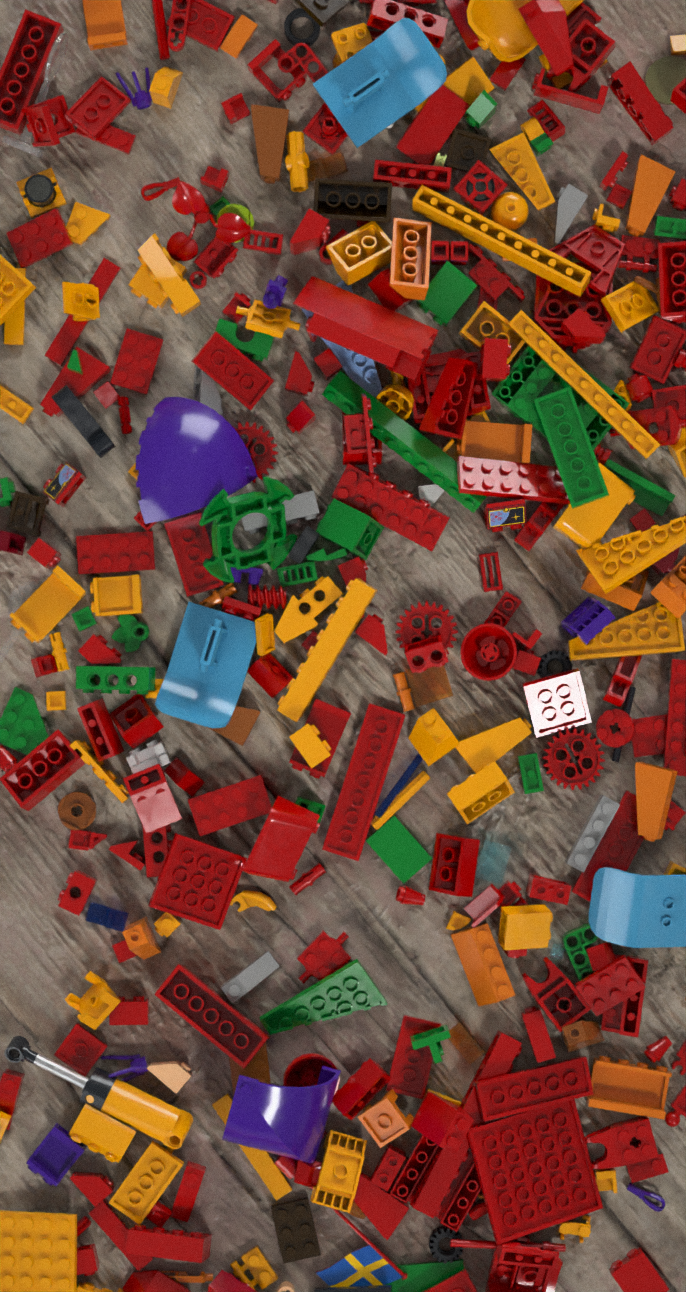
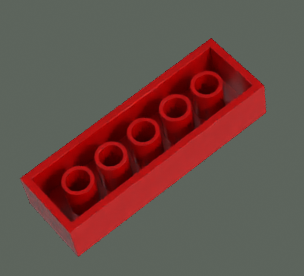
[0,9,64,136]
[154,964,270,1069]

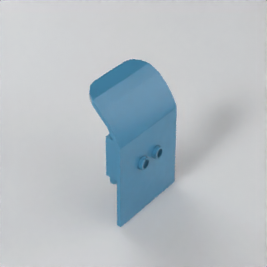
[312,18,447,148]
[155,602,256,728]
[589,867,686,948]

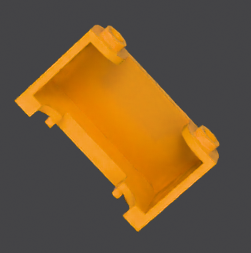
[553,463,636,550]

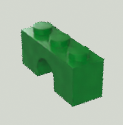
[215,318,275,362]

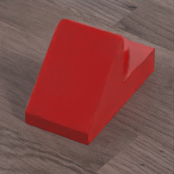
[108,839,146,871]

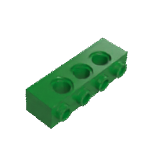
[76,666,156,694]

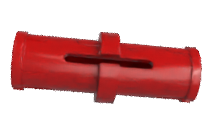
[289,863,326,896]

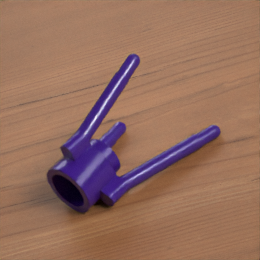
[116,67,152,110]
[101,1054,148,1082]

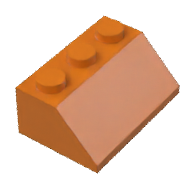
[581,570,649,611]

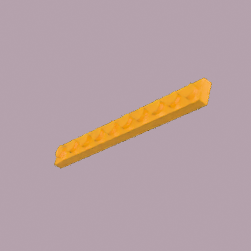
[507,310,660,459]

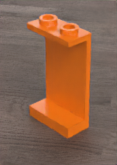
[82,0,128,51]
[456,419,532,463]

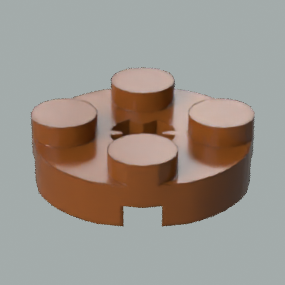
[58,792,97,830]

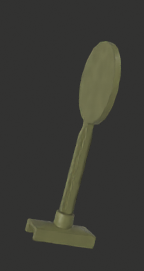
[645,56,686,105]

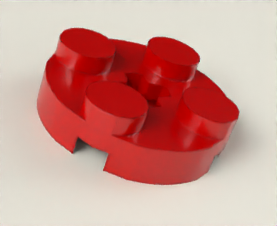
[596,709,635,748]

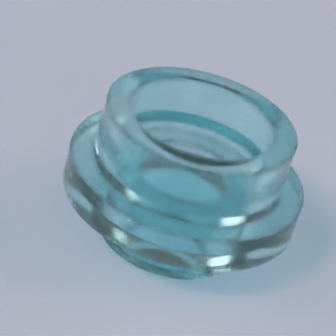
[550,943,565,962]

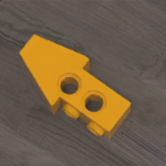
[274,576,343,643]

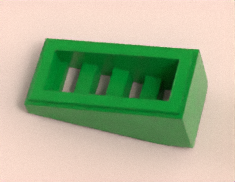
[277,561,318,587]

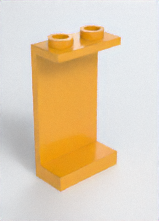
[9,565,86,644]

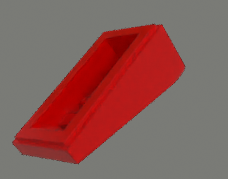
[527,99,565,142]
[243,229,284,255]

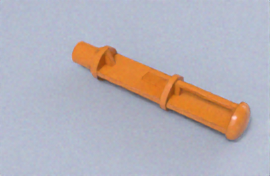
[161,1271,213,1283]

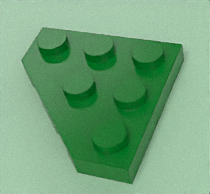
[0,687,49,755]

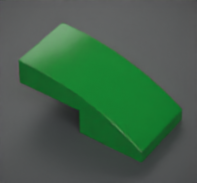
[306,548,347,562]

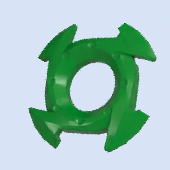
[199,476,297,583]

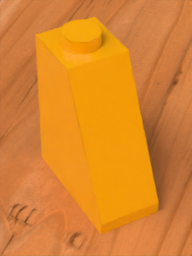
[149,66,183,109]

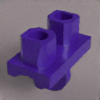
[263,275,288,309]
[230,567,264,585]

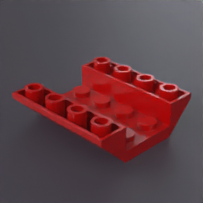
[389,1135,482,1232]

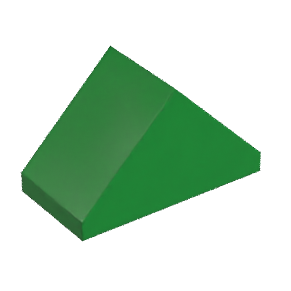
[295,796,326,823]

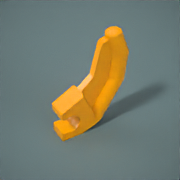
[230,890,277,912]

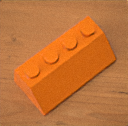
[389,218,432,300]
[450,921,515,1006]

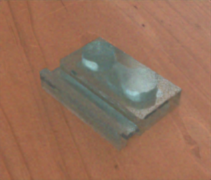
[475,840,512,884]

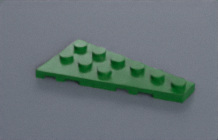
[259,959,388,1035]

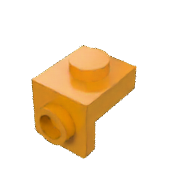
[592,204,620,232]

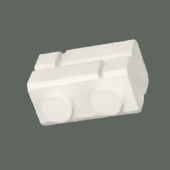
[126,740,172,774]

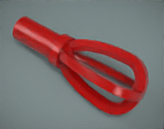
[141,177,180,201]

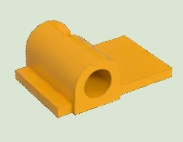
[62,282,100,321]

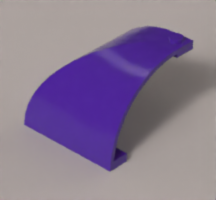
[222,1066,341,1163]

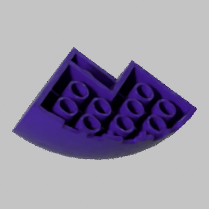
[136,397,258,524]

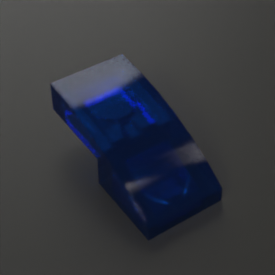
[85,901,129,931]

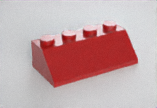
[658,241,686,323]
[0,729,85,811]

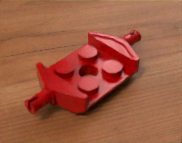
[610,405,686,450]

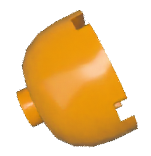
[490,192,529,231]
[376,383,414,421]

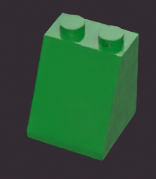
[416,261,477,327]
[316,499,384,560]

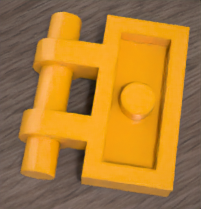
[230,1245,278,1290]

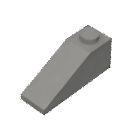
[553,184,588,247]
[193,365,223,416]
[221,951,279,1004]

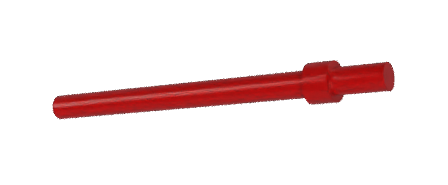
[450,1239,566,1252]

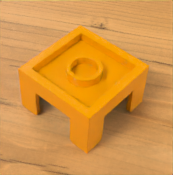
[65,971,121,1030]

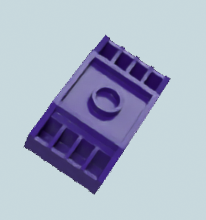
[560,597,615,645]

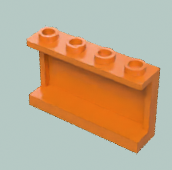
[586,1055,672,1120]

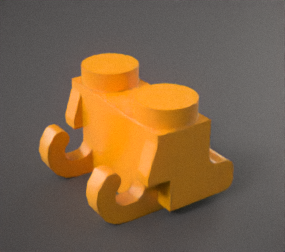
[557,1215,591,1243]

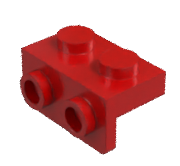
[193,235,239,279]

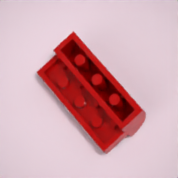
[601,954,649,1038]

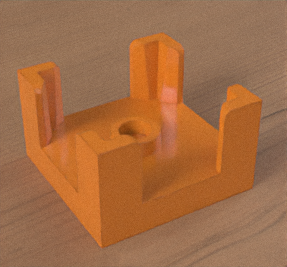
[358,1089,414,1148]

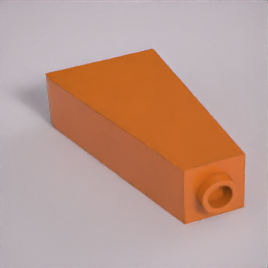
[625,154,675,237]
[635,762,678,842]
[122,917,161,960]

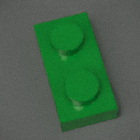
[518,753,544,794]

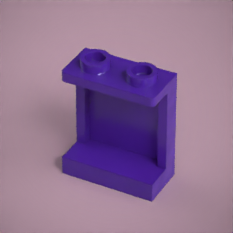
[26,1123,87,1186]

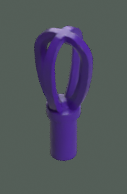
[626,1182,665,1212]

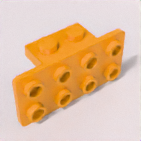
[331,23,373,69]

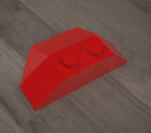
[122,1270,191,1292]

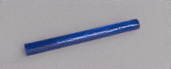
[374,753,423,818]

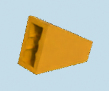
[455,717,532,774]

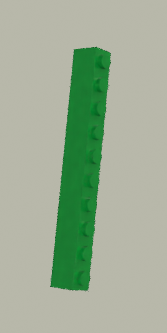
[322,371,487,513]

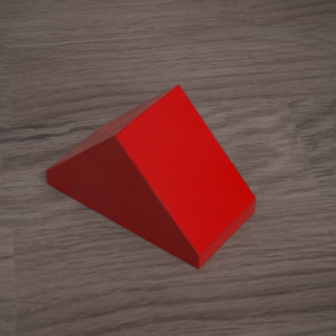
[164,757,205,796]

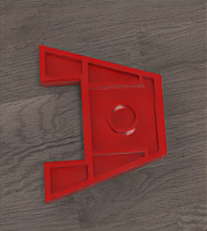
[549,224,625,297]

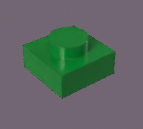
[71,606,97,632]

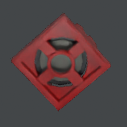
[453,160,508,215]

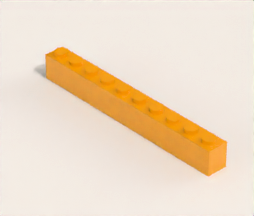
[412,185,591,297]

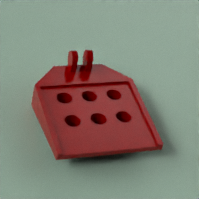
[533,262,613,353]

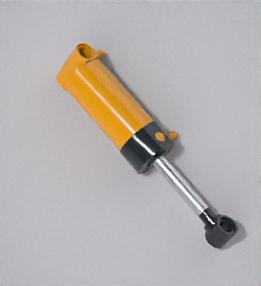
[4,1036,193,1153]

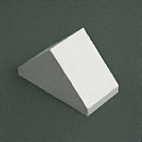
[418,484,444,507]

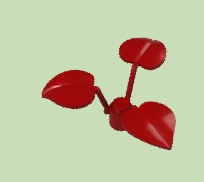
[166,181,250,261]

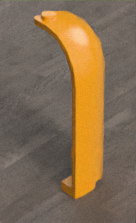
[466,0,584,62]

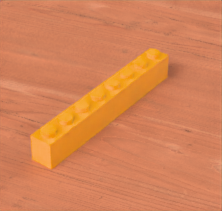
[277,578,378,722]

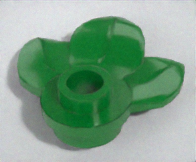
[112,615,150,652]

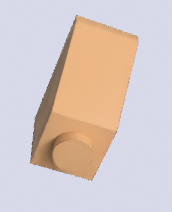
[147,1060,192,1094]

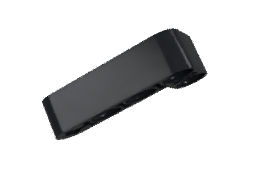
[52,385,116,458]

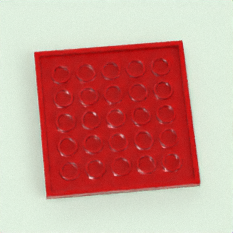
[467,1099,603,1245]

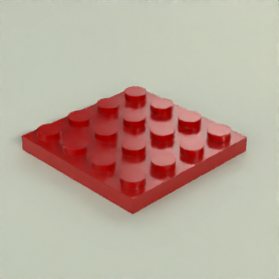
[148,833,247,930]

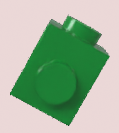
[0,477,16,507]

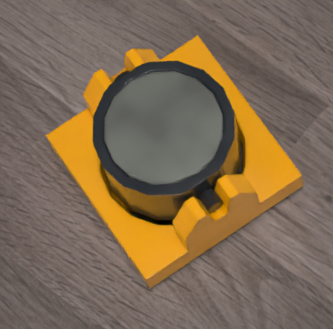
[16,167,67,218]

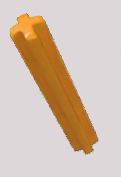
[371,771,430,830]

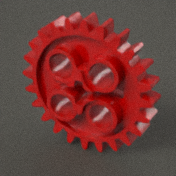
[232,422,279,484]
[395,600,458,661]
[542,728,605,790]

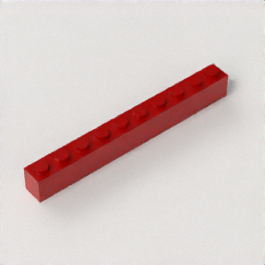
[410,1030,522,1218]

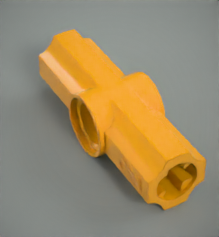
[285,131,310,192]

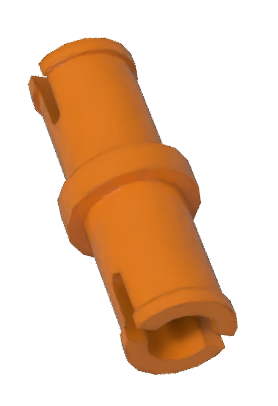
[199,583,238,609]
[393,672,415,712]

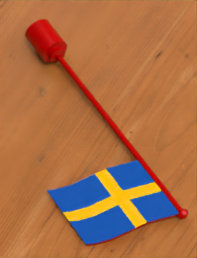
[273,1155,408,1287]

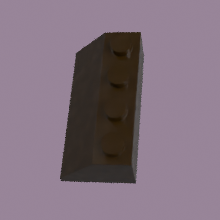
[313,178,392,222]

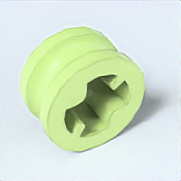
[434,152,447,167]

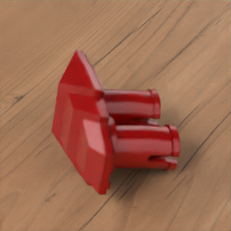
[294,1160,322,1188]

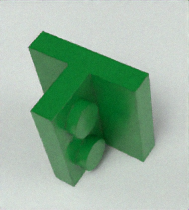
[410,1024,451,1064]

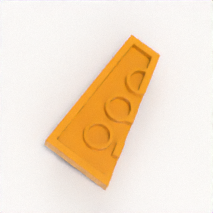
[489,132,556,211]

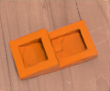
[220,14,258,59]

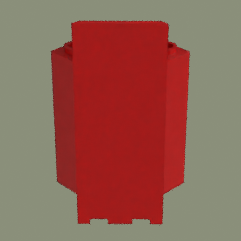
[293,276,439,386]

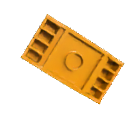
[310,1130,367,1213]

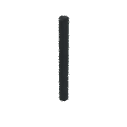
[611,686,636,762]

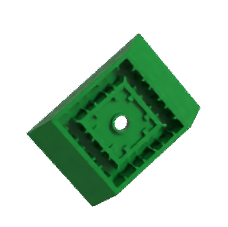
[491,346,630,450]

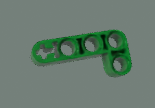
[562,924,598,981]

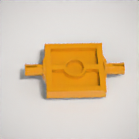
[236,300,301,338]

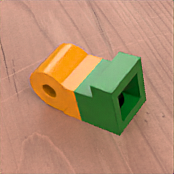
[520,117,554,157]

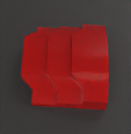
[407,349,491,423]
[485,1241,563,1292]

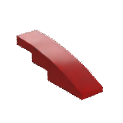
[514,502,565,551]

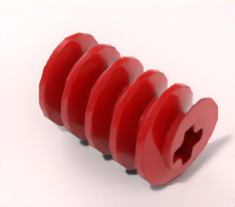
[248,585,287,609]

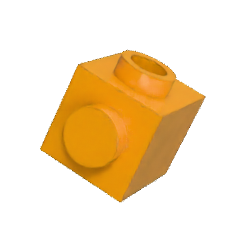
[154,912,182,937]

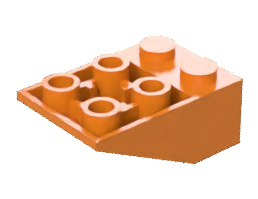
[650,556,686,619]

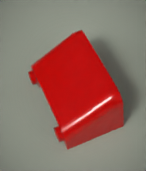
[242,795,320,882]

